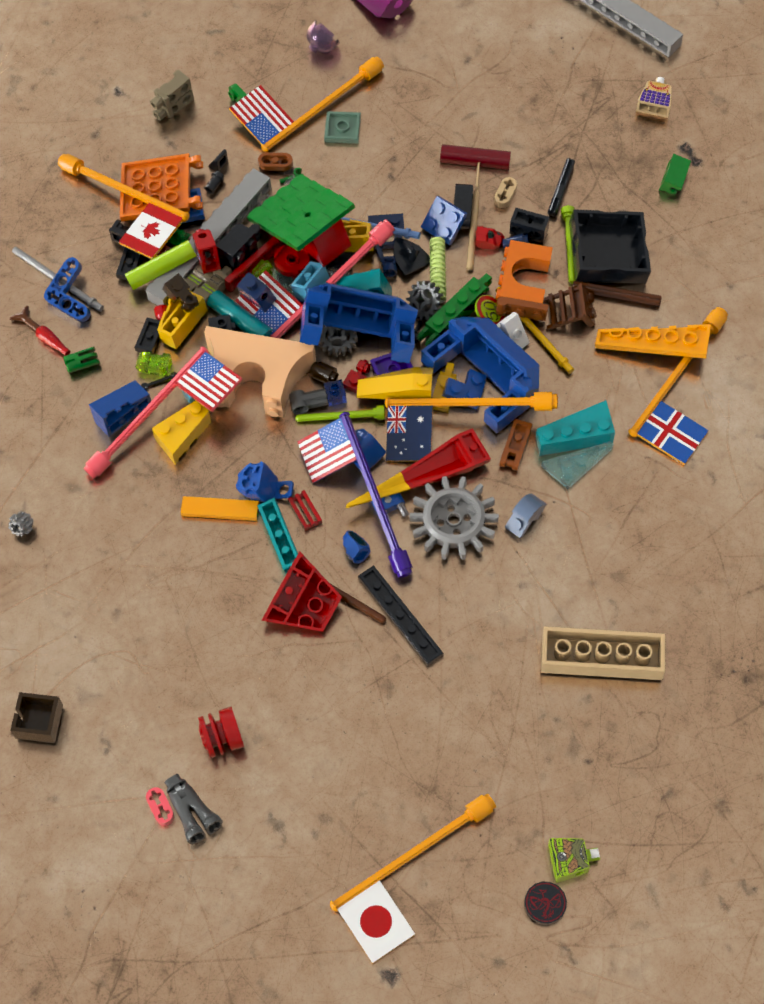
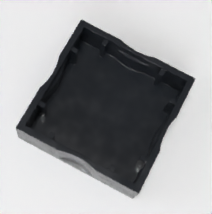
[569,210,651,284]

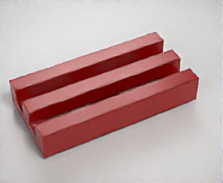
[288,490,322,531]

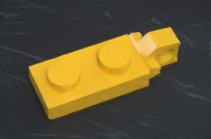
[432,362,457,413]

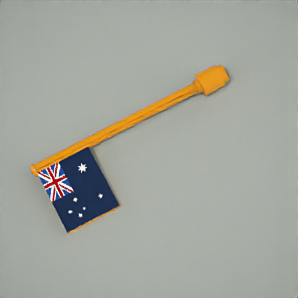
[385,392,558,462]

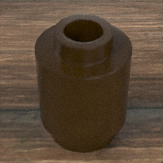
[310,361,339,385]

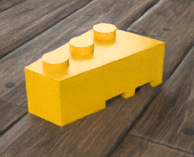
[157,291,208,349]

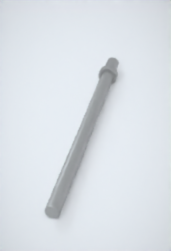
[12,247,104,312]

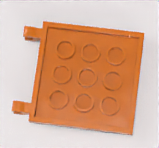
[120,153,203,222]

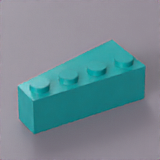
[535,400,615,456]

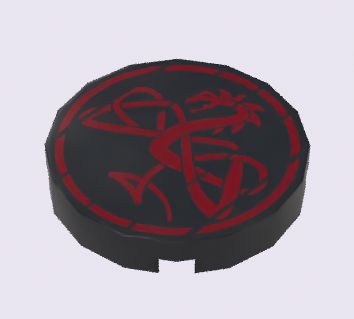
[524,881,567,925]

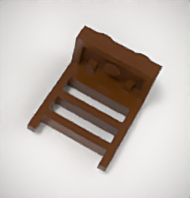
[543,283,597,330]

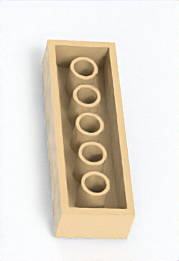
[541,627,665,680]

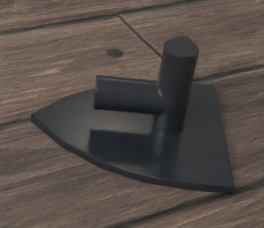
[393,237,430,275]

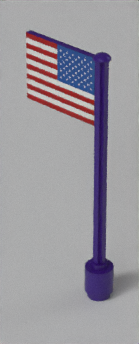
[297,412,413,578]

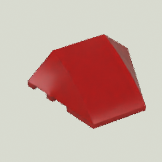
[261,551,342,632]

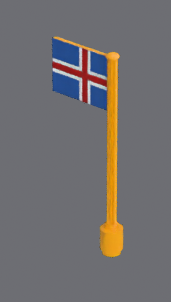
[628,307,728,465]

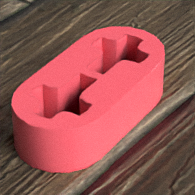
[146,787,174,826]

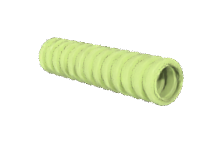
[429,237,446,304]

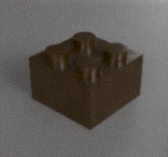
[10,692,63,743]

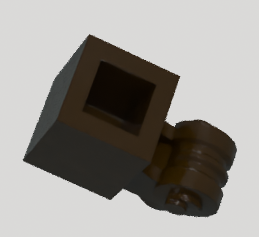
[162,273,199,313]

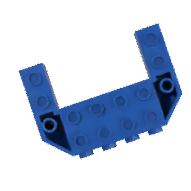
[300,282,418,363]
[421,317,540,434]

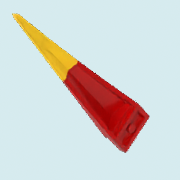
[346,428,491,508]

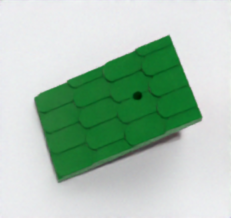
[247,175,355,267]

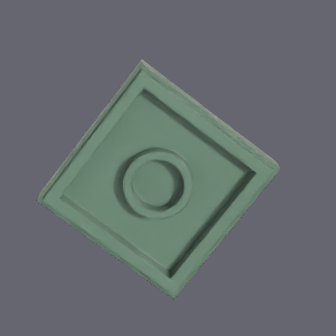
[324,111,361,144]

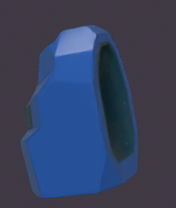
[342,530,371,564]

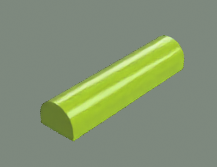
[125,240,197,290]

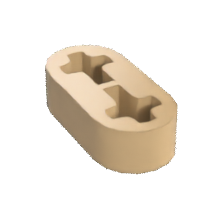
[494,177,517,208]

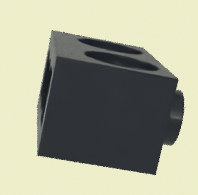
[509,208,550,243]

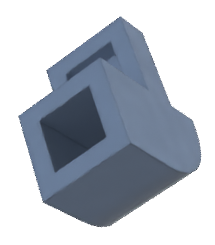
[505,493,547,538]

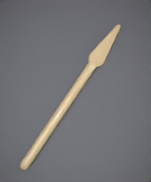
[467,162,480,271]

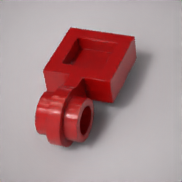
[342,359,371,394]

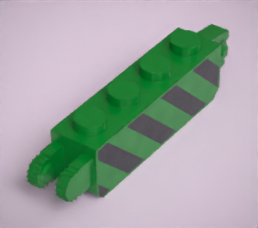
[417,273,492,346]

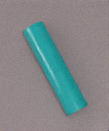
[207,290,273,337]
[257,497,298,573]

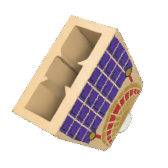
[636,77,671,118]

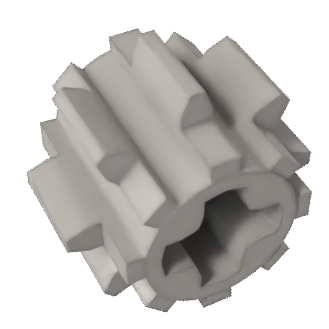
[8,511,34,536]

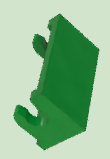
[659,154,691,195]

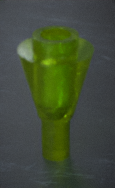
[251,259,273,278]

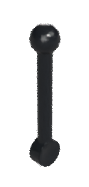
[141,372,177,390]

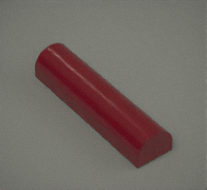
[440,144,511,170]

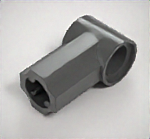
[289,389,328,415]

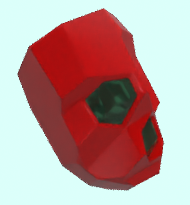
[475,226,505,250]

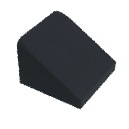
[208,149,228,171]

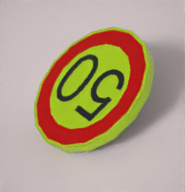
[475,295,505,324]

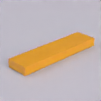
[181,496,259,521]

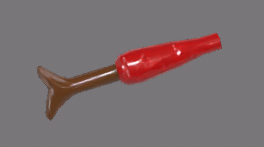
[10,306,71,356]

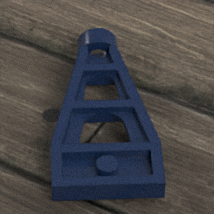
[368,213,404,277]

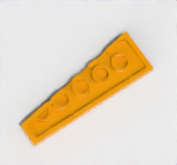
[595,324,711,359]

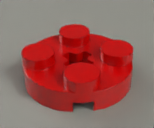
[274,244,310,279]

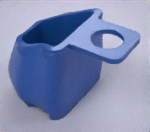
[353,429,386,471]
[236,461,294,502]

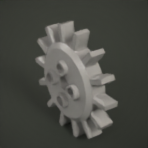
[409,476,499,560]

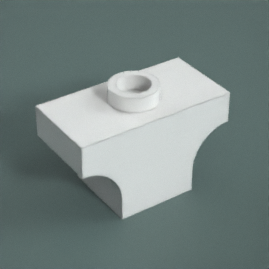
[496,312,530,349]

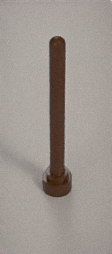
[330,583,386,623]

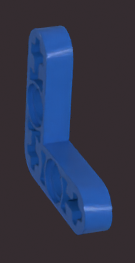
[44,257,91,322]

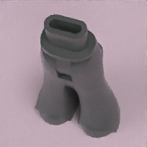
[164,774,223,844]

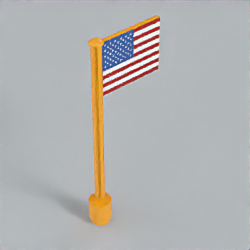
[229,56,384,153]

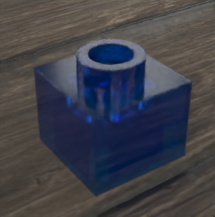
[324,379,347,406]

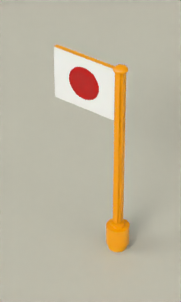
[330,794,496,964]

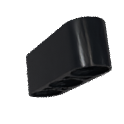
[454,184,473,229]

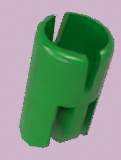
[63,346,100,373]

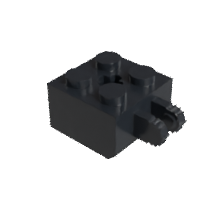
[216,224,261,272]

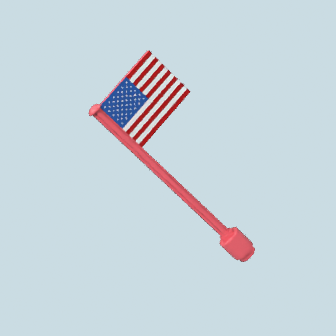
[235,219,395,339]
[83,346,243,479]

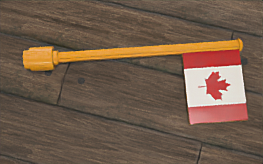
[58,154,190,259]

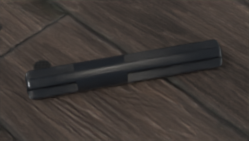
[547,158,575,217]

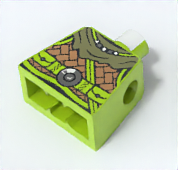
[548,838,600,883]

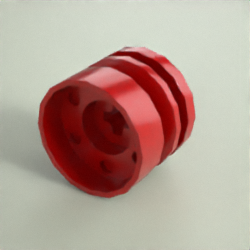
[198,706,244,758]

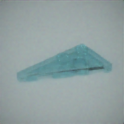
[541,442,614,489]

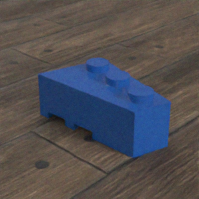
[89,380,151,437]

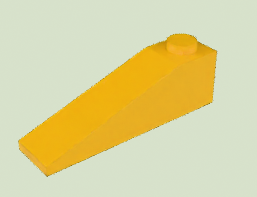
[357,367,433,399]

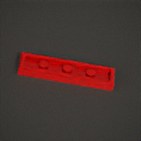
[224,236,281,292]

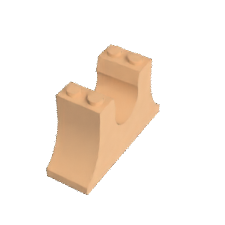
[204,326,316,417]

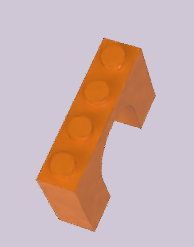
[495,240,553,304]

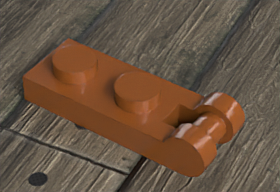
[495,297,549,321]
[499,419,533,471]

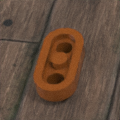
[258,152,293,171]

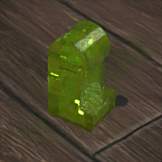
[135,352,173,377]

